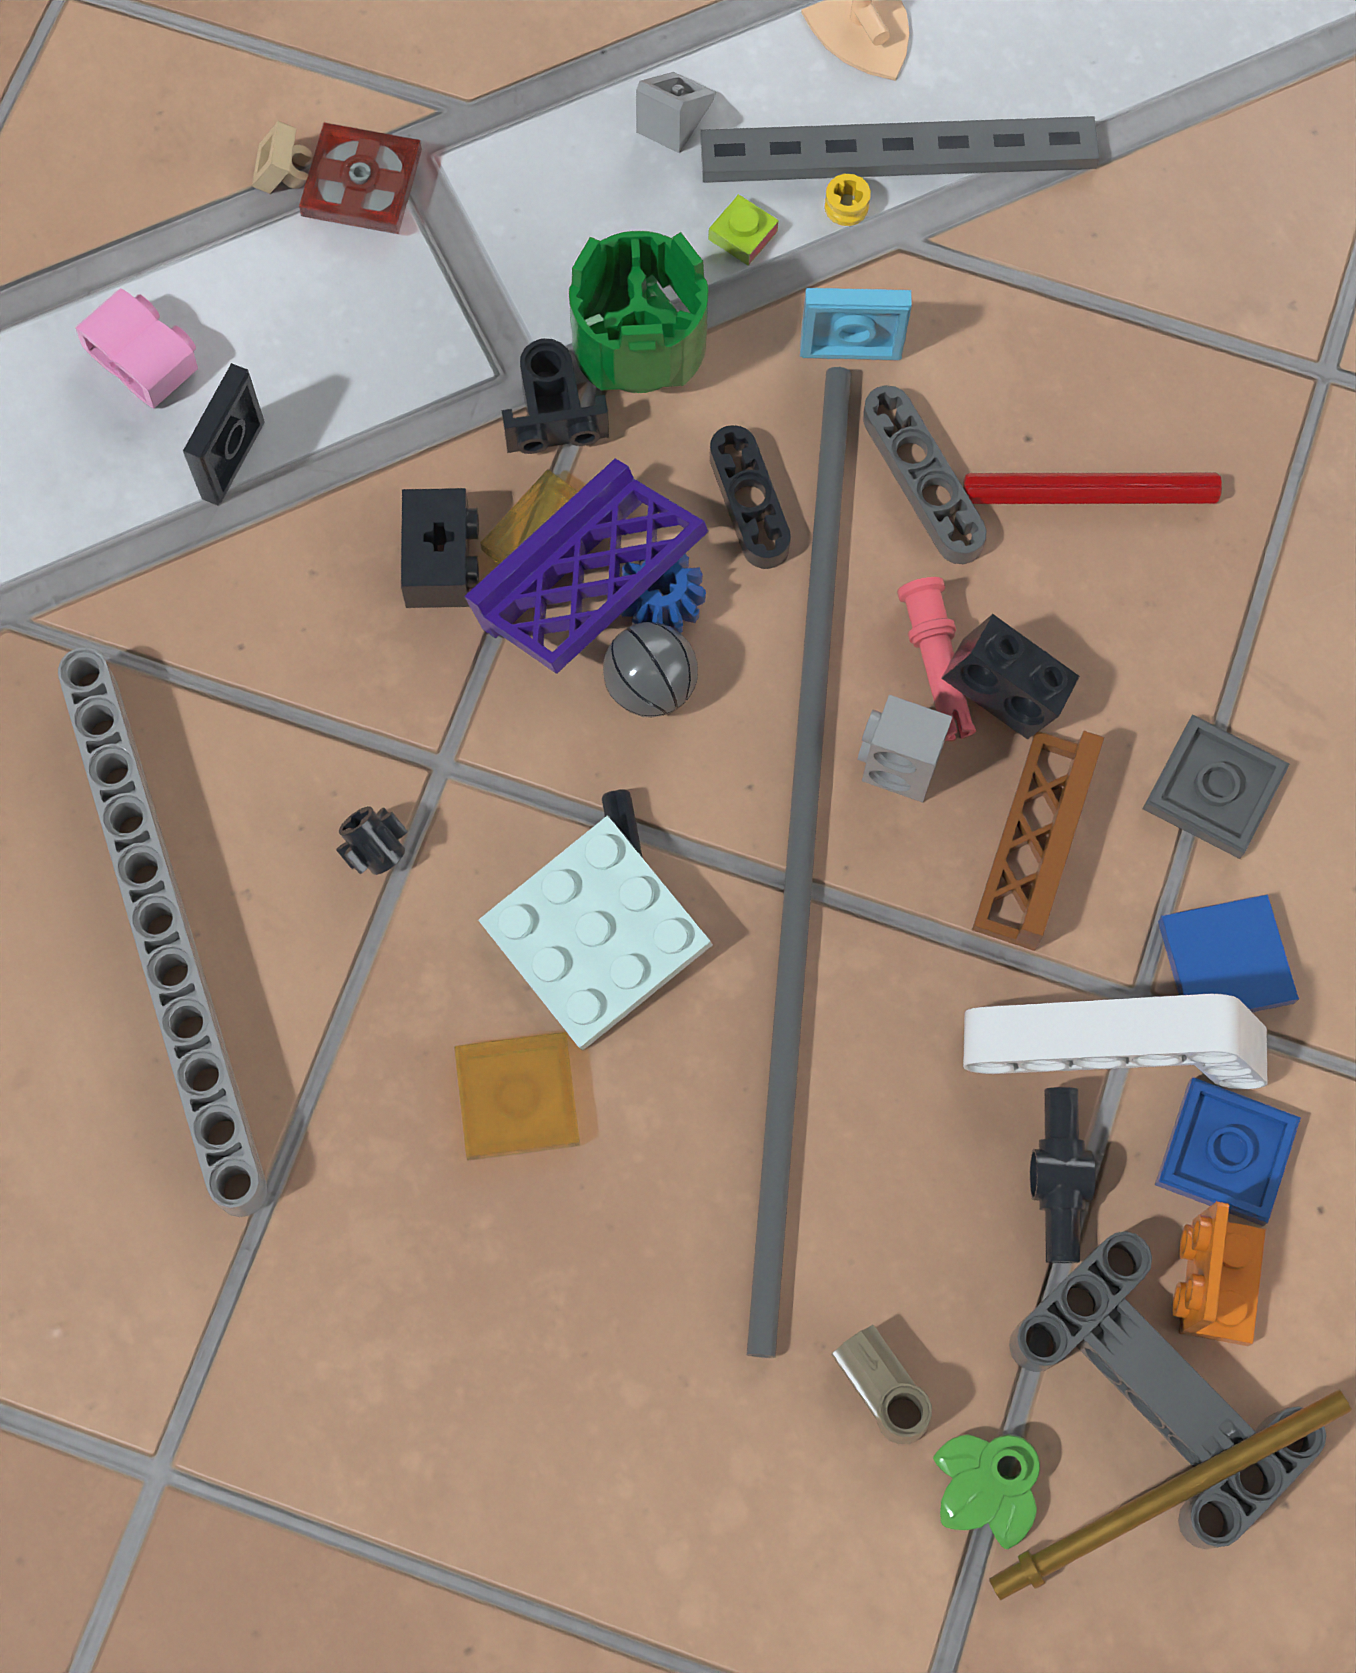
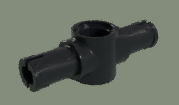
[1030,1087,1095,1264]

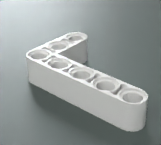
[963,994,1268,1089]

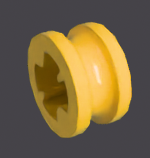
[824,174,871,226]

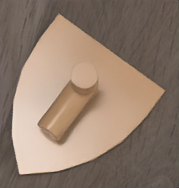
[801,0,909,81]

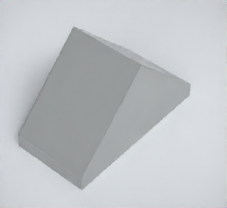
[636,72,716,153]

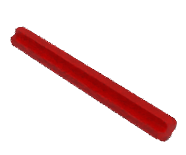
[963,472,1222,504]

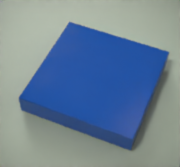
[1158,894,1299,1013]
[1155,1077,1301,1226]

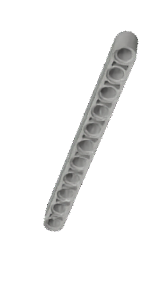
[58,647,267,1217]

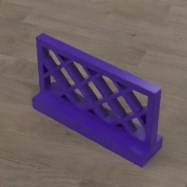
[464,458,709,674]

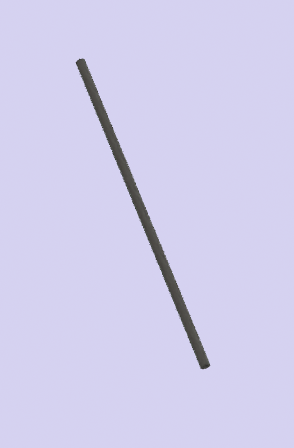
[746,367,851,1358]

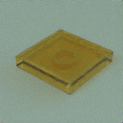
[454,1032,580,1161]

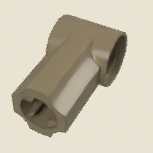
[831,1324,932,1444]

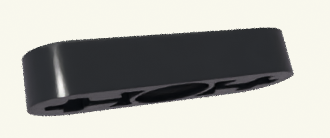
[710,425,791,569]

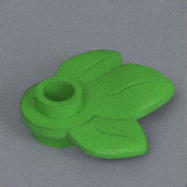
[933,1434,1040,1549]

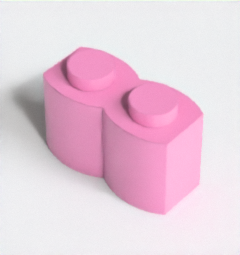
[75,288,198,409]

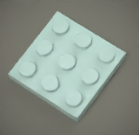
[478,815,713,1050]

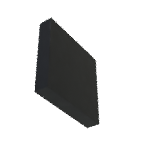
[183,363,265,506]

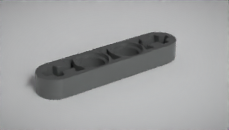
[863,385,987,565]

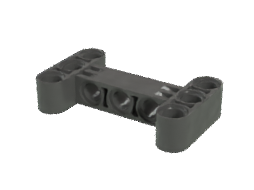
[1009,1231,1326,1549]

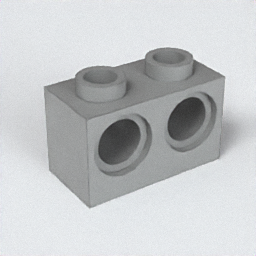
[857,695,952,803]

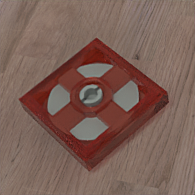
[299,122,422,235]

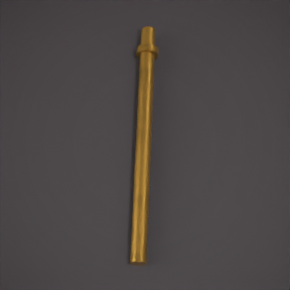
[989,1389,1352,1601]

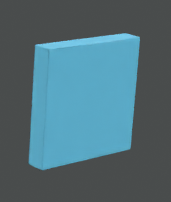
[800,288,912,360]

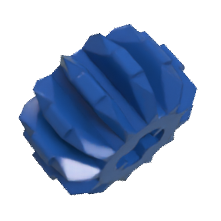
[620,553,706,633]

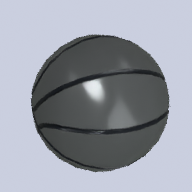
[603,622,698,718]

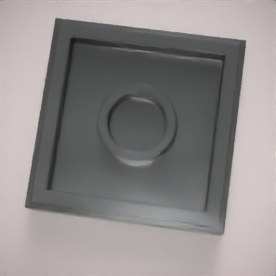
[1142,714,1290,859]

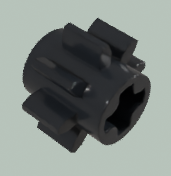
[336,806,408,875]

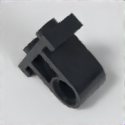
[501,338,609,454]

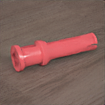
[897,577,976,741]

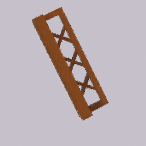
[972,731,1105,951]

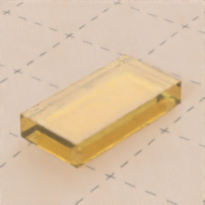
[480,469,578,564]

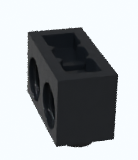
[941,614,1080,740]

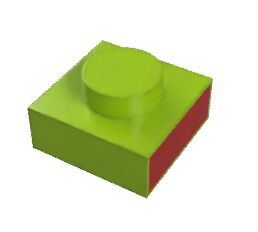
[708,194,779,266]

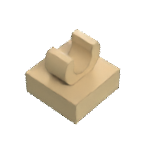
[252,121,312,194]

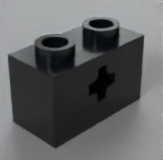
[401,488,479,608]

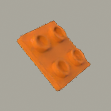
[1173,1201,1266,1346]

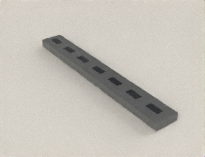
[700,116,1100,182]

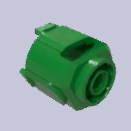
[569,231,708,393]

